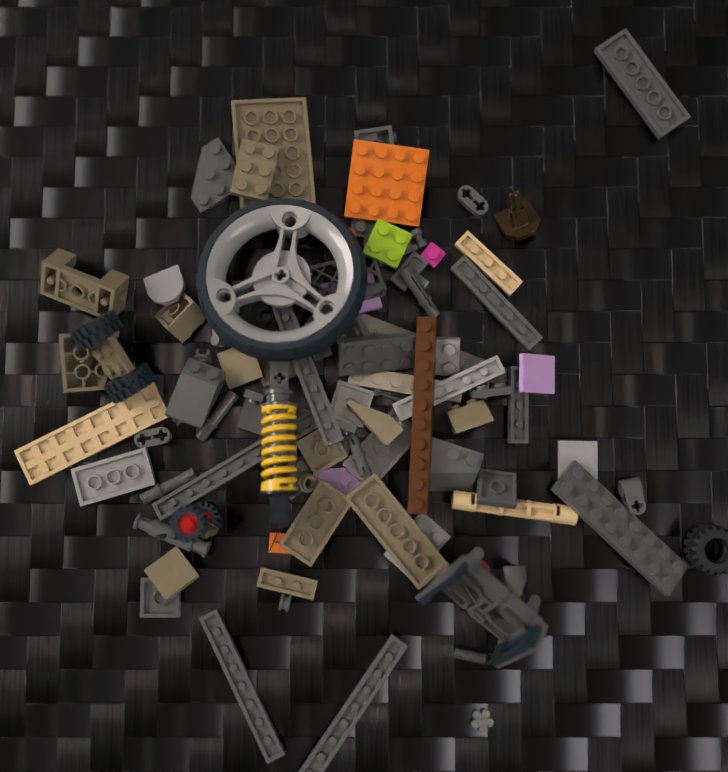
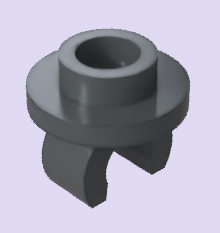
[193,349,212,365]

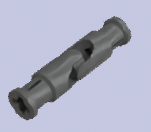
[133,512,212,558]

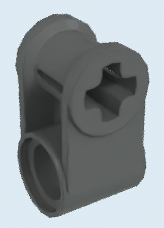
[617,477,646,515]

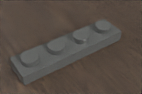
[507,366,529,444]

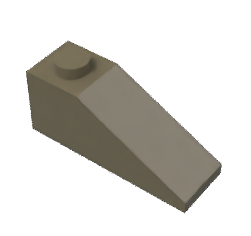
[346,400,404,448]

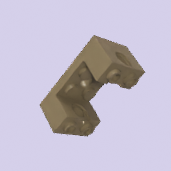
[40,248,130,317]

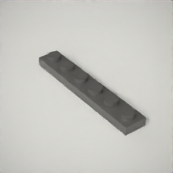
[450,255,543,351]

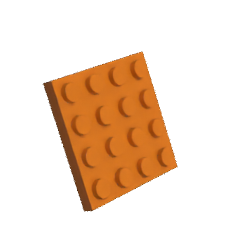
[344,139,430,227]

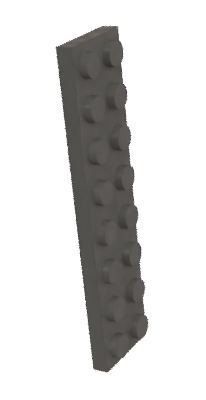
[551,460,689,596]

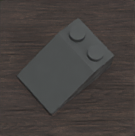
[165,357,225,429]

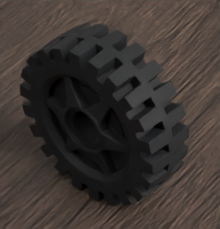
[238,291,293,331]

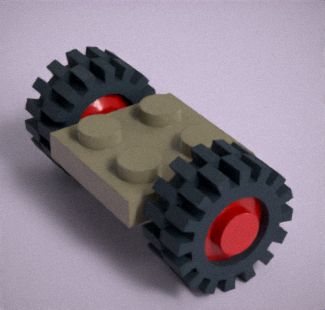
[169,501,223,543]

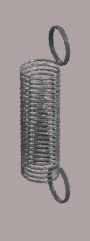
[444,645,493,664]

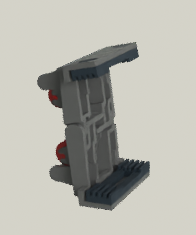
[415,547,548,669]

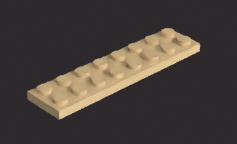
[14,382,169,486]

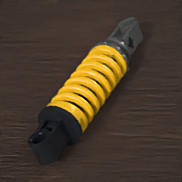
[260,361,298,527]

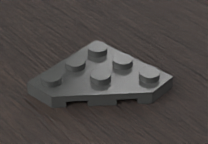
[191,138,236,215]

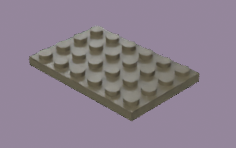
[231,97,316,209]

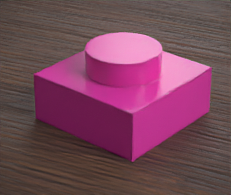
[420,242,446,269]

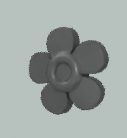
[471,709,494,733]

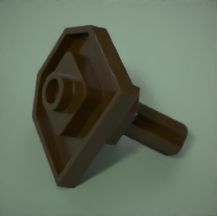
[494,190,541,241]

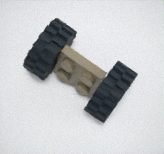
[69,309,157,404]

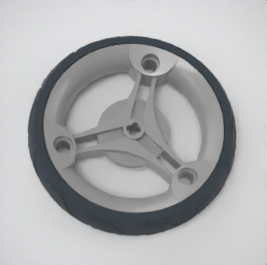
[196,198,367,362]

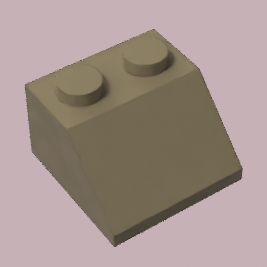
[154,292,205,343]
[445,398,494,435]

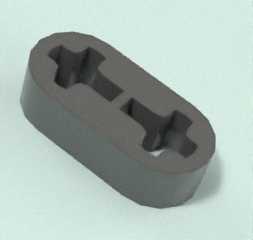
[457,185,489,217]
[134,427,172,448]

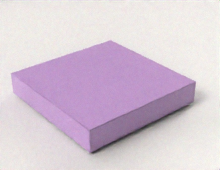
[519,353,555,394]

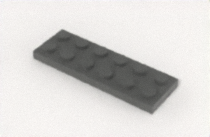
[594,28,691,140]

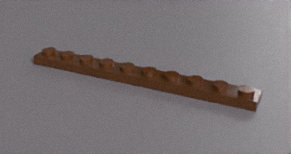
[408,317,438,515]

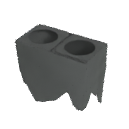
[500,565,527,598]

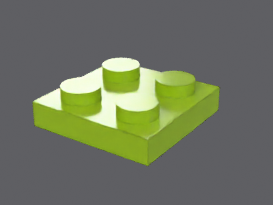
[363,218,413,270]

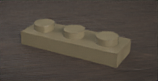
[256,566,318,600]

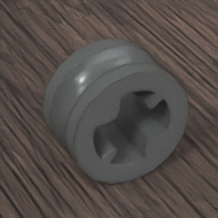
[278,593,292,612]

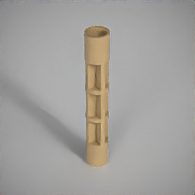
[451,490,578,526]

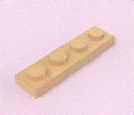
[454,230,523,296]

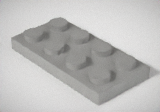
[70,447,157,507]

